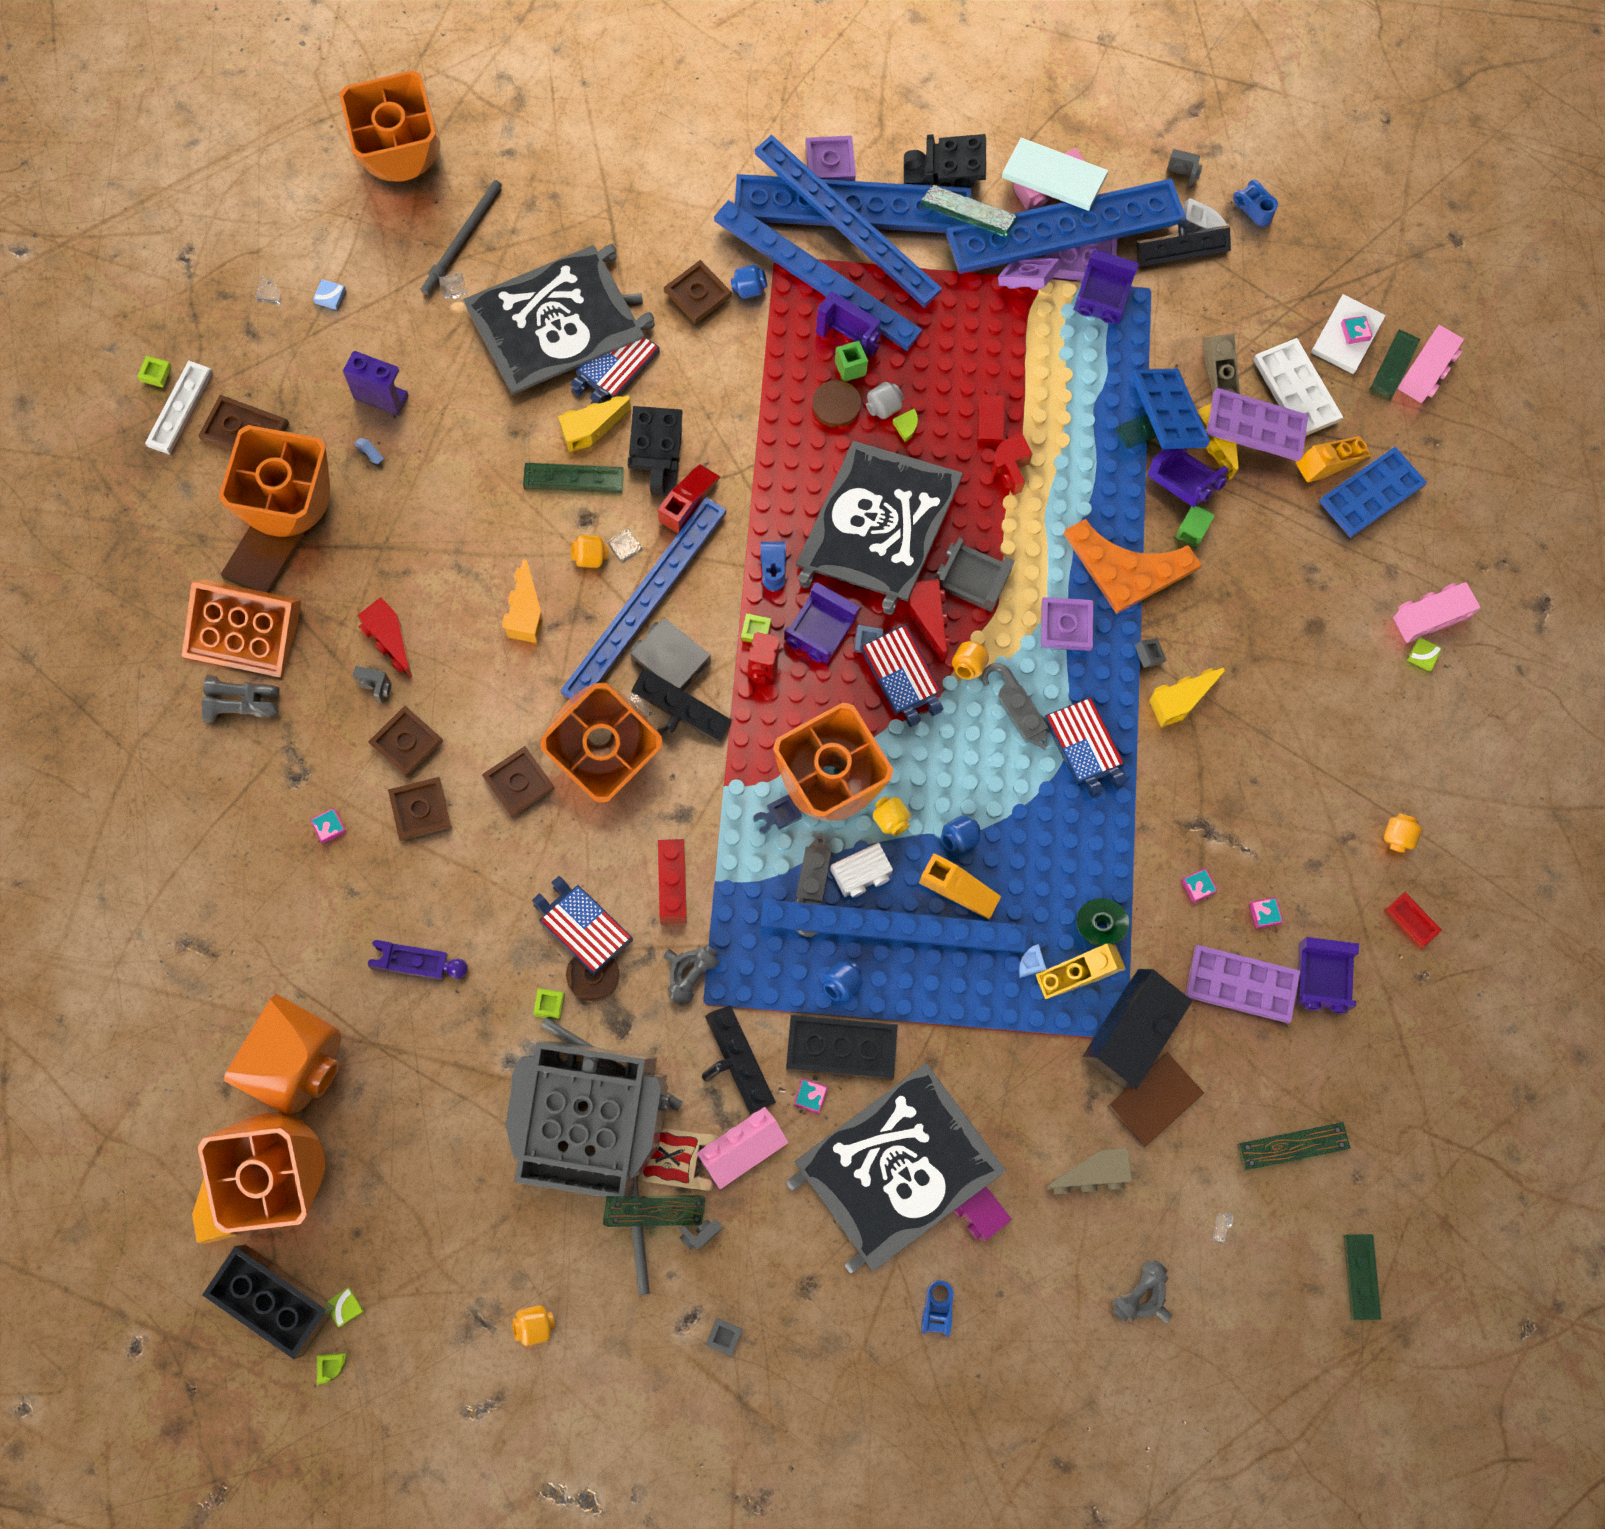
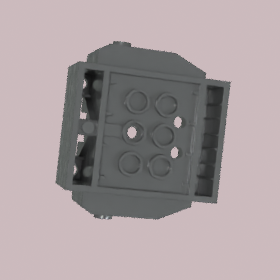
[505,1041,671,1200]

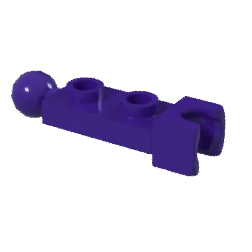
[368,940,468,980]

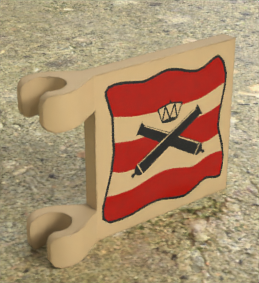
[638,1128,719,1192]

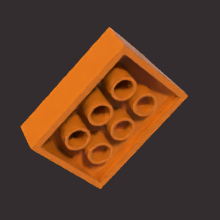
[182,579,301,678]

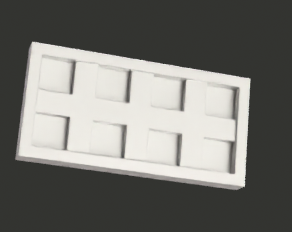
[1253,338,1343,436]

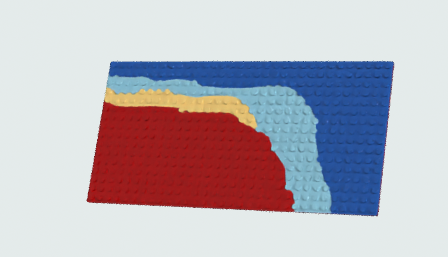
[703,259,1152,1038]

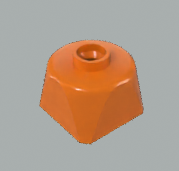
[339,70,441,182]
[218,425,330,537]
[540,683,662,803]
[773,703,893,821]
[224,994,341,1115]
[197,1112,326,1233]

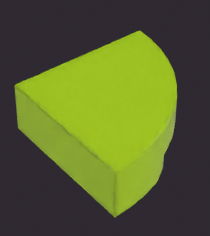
[893,409,918,442]
[317,1353,347,1385]

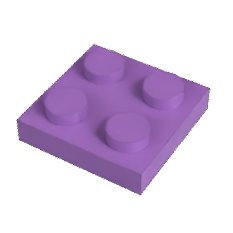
[805,136,856,181]
[998,258,1060,290]
[1041,597,1093,651]

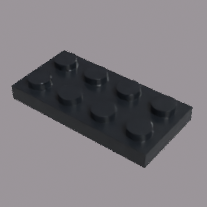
[786,1015,898,1080]

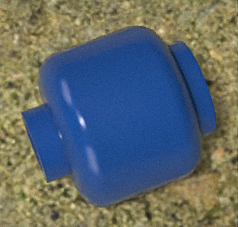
[731,264,767,299]
[941,815,980,854]
[823,961,863,1001]

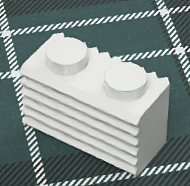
[830,842,893,898]

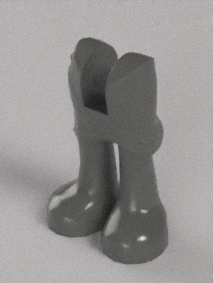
[202,675,280,723]

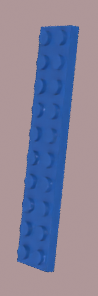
[735,174,971,233]
[946,178,1186,274]

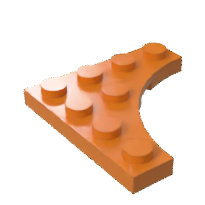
[1063,519,1202,614]

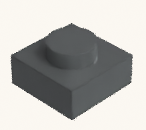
[1135,638,1167,668]
[706,1318,742,1356]

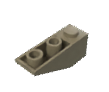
[1202,334,1240,394]
[1046,1148,1132,1195]

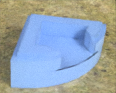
[354,438,384,464]
[1019,944,1046,978]

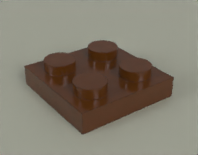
[664,260,732,324]
[368,706,443,778]
[482,746,555,818]
[388,777,452,841]

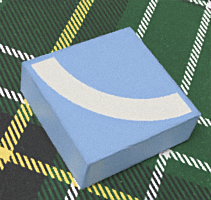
[313,279,346,310]

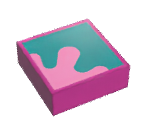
[1341,316,1373,344]
[310,808,346,844]
[1181,868,1218,903]
[1249,897,1283,929]
[793,1078,828,1114]

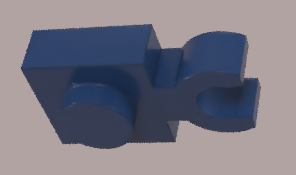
[753,794,802,834]

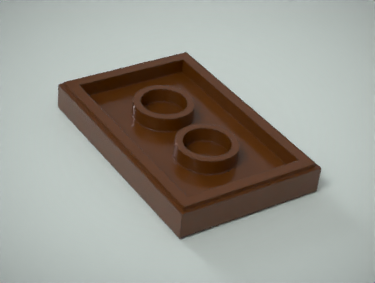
[198,395,289,451]
[221,526,305,593]
[1108,1052,1204,1147]

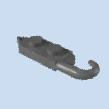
[982,663,1048,750]
[795,833,831,937]

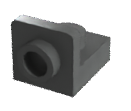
[1167,149,1202,187]
[353,666,392,704]
[679,1218,723,1251]

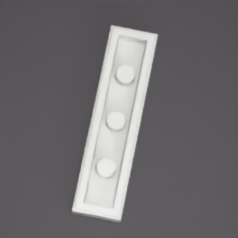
[145,360,213,455]

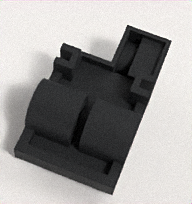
[904,134,986,188]
[627,406,683,496]

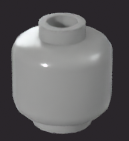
[866,382,904,419]

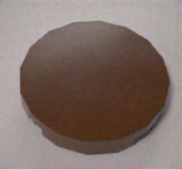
[812,380,861,427]
[566,957,620,1002]

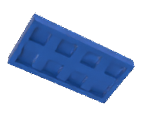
[1132,369,1210,449]
[1319,446,1427,538]

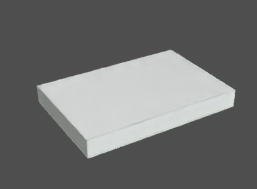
[1311,294,1386,374]

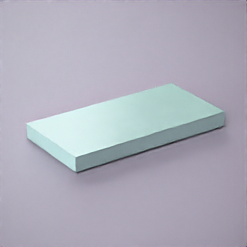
[1002,138,1108,211]

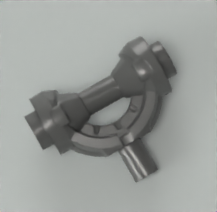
[664,945,721,1006]
[1111,1260,1172,1323]

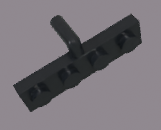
[1136,217,1231,267]
[631,668,731,743]
[702,1005,776,1114]

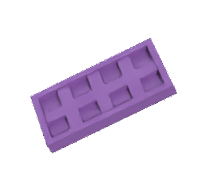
[1207,388,1308,461]
[1185,945,1300,1023]

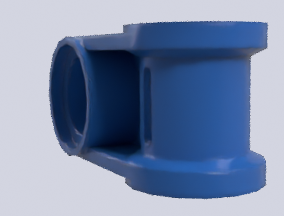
[1233,180,1278,226]
[760,541,786,591]
[921,1280,954,1337]

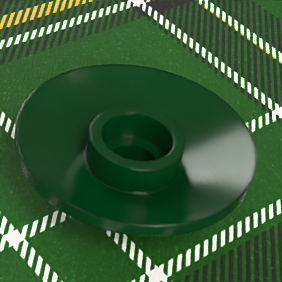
[1076,898,1130,946]

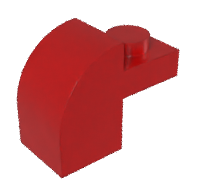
[992,433,1033,495]

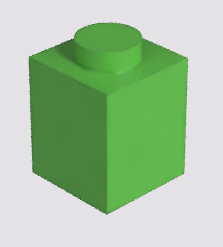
[835,341,868,382]
[1175,506,1215,549]

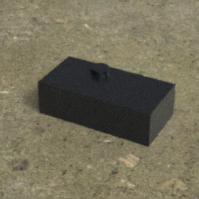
[1083,969,1192,1090]
[202,1244,335,1360]

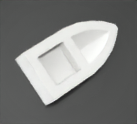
[1183,198,1227,230]

